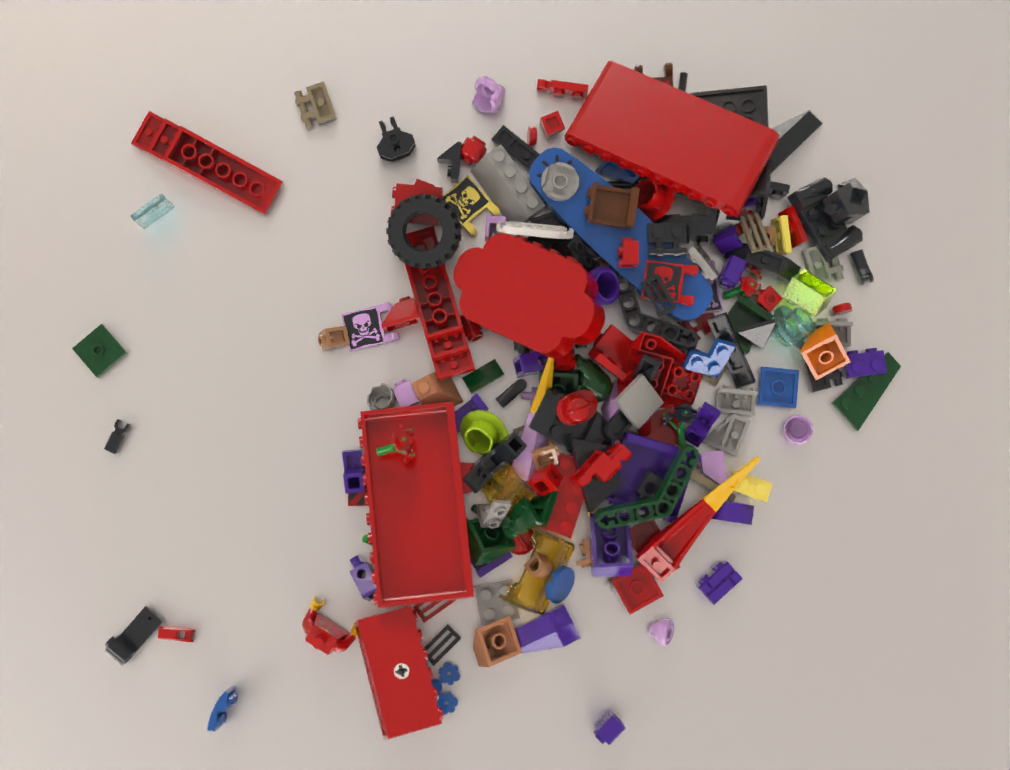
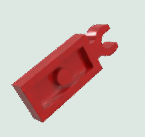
[537,79,589,99]

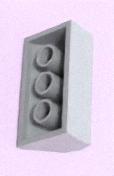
[470,144,546,223]

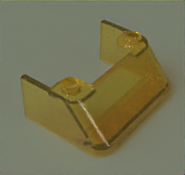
[499,526,575,615]

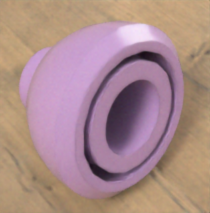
[649,619,674,646]

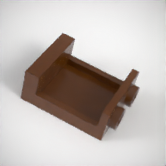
[584,181,640,230]

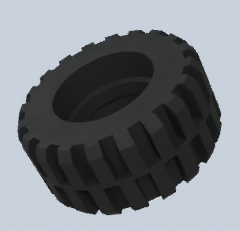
[386,194,462,268]

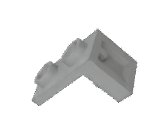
[475,501,512,528]

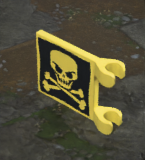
[443,175,500,237]

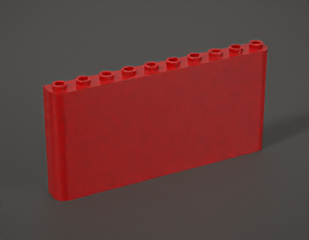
[564,61,779,218]
[357,402,474,608]

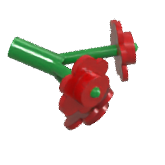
[723,265,764,304]
[376,424,415,463]

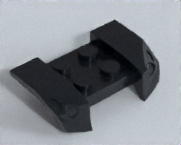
[528,387,607,450]

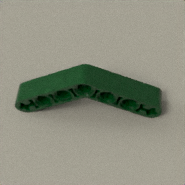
[594,444,700,529]

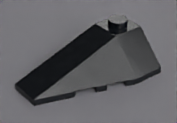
[770,110,823,174]

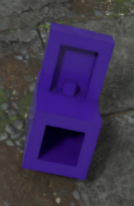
[684,402,721,447]
[342,449,366,494]
[712,501,754,525]

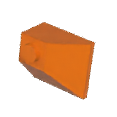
[800,323,851,380]

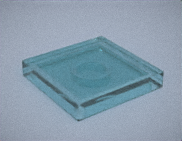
[131,194,175,229]

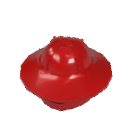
[635,178,675,222]

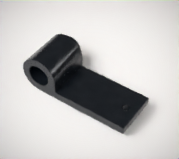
[105,606,163,666]

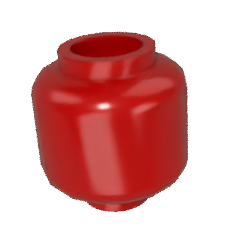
[461,135,487,165]

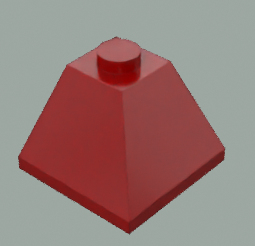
[381,296,421,333]

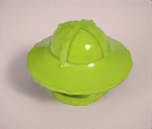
[460,410,508,455]

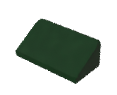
[462,359,505,394]

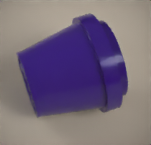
[590,266,620,306]

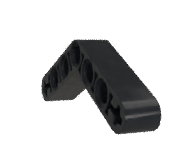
[609,266,698,351]

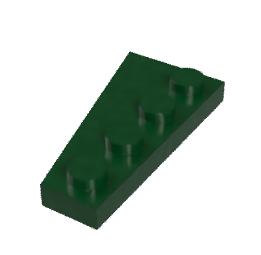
[831,352,901,431]

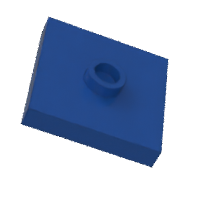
[757,366,799,409]

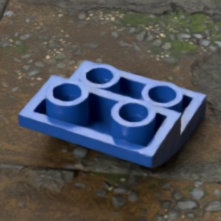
[207,686,238,731]

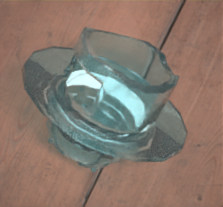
[774,306,816,350]

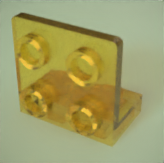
[481,463,536,518]

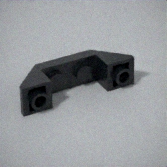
[723,243,801,285]

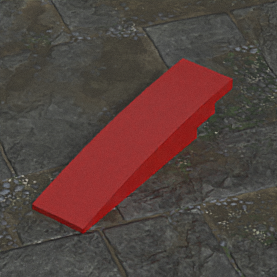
[131,111,283,215]
[405,226,475,381]

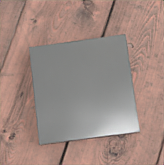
[614,374,664,429]

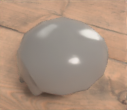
[367,383,396,410]

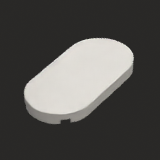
[496,221,574,239]

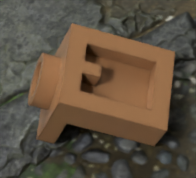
[318,326,350,351]
[531,439,560,471]
[576,537,591,568]

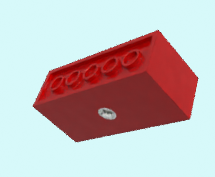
[354,606,444,740]

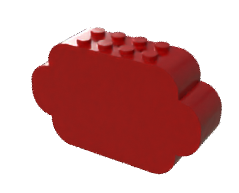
[453,233,605,359]

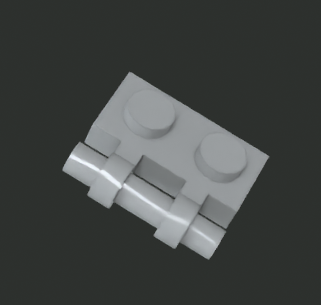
[803,246,844,287]

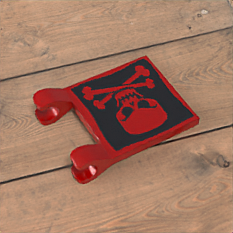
[641,260,699,306]

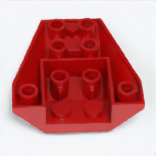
[617,331,703,408]

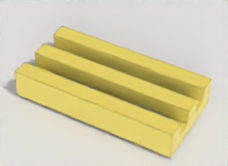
[771,215,792,256]

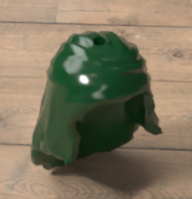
[574,354,613,403]

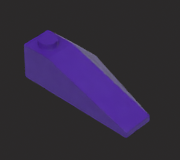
[514,603,581,654]

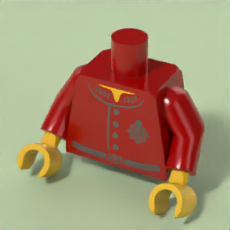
[302,596,357,655]

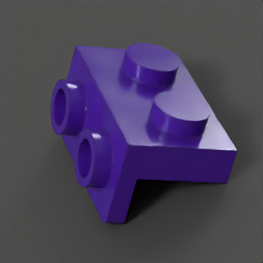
[845,348,887,378]

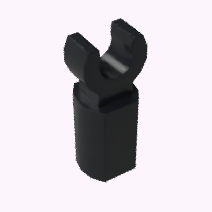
[104,419,131,454]

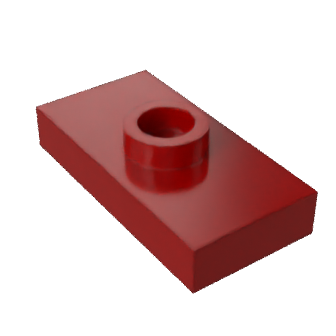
[778,206,808,248]

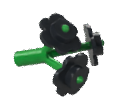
[660,403,697,447]

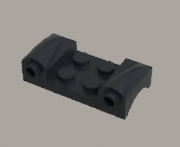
[787,177,863,262]

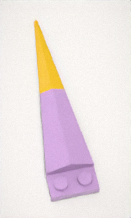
[503,357,554,500]

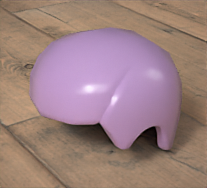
[783,415,813,444]

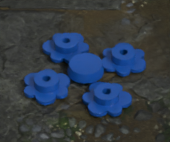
[426,662,460,715]

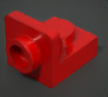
[757,286,783,312]

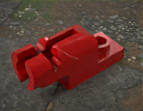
[570,442,632,487]

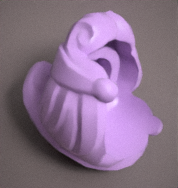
[472,76,505,113]

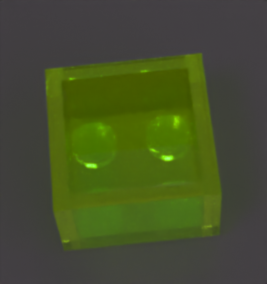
[782,269,837,317]

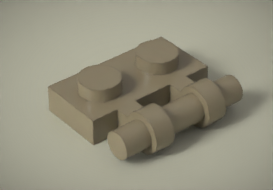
[294,81,336,128]

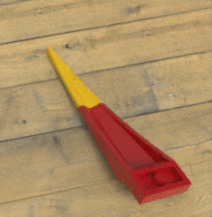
[635,456,760,583]

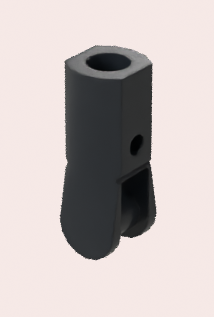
[850,249,874,285]
[495,379,527,408]

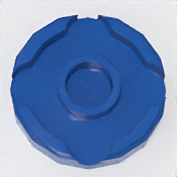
[545,565,575,604]

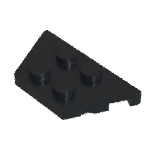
[569,439,621,512]

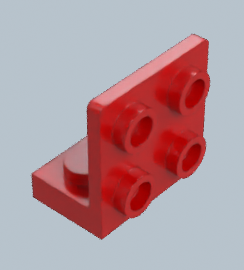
[588,324,633,381]

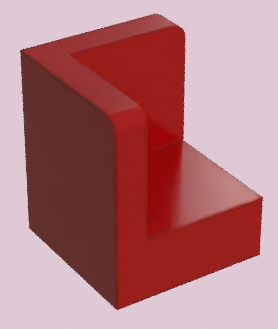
[540,111,565,140]

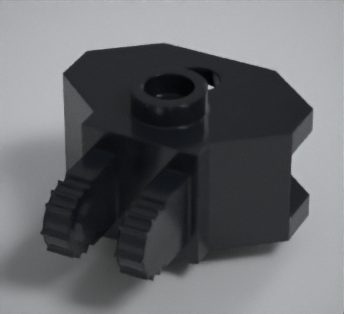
[376,116,416,163]

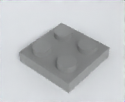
[474,579,520,626]

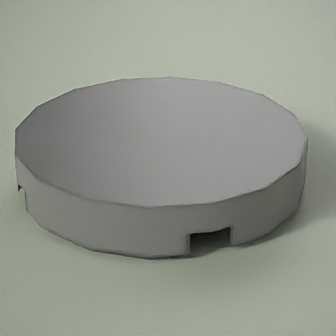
[541,162,579,201]

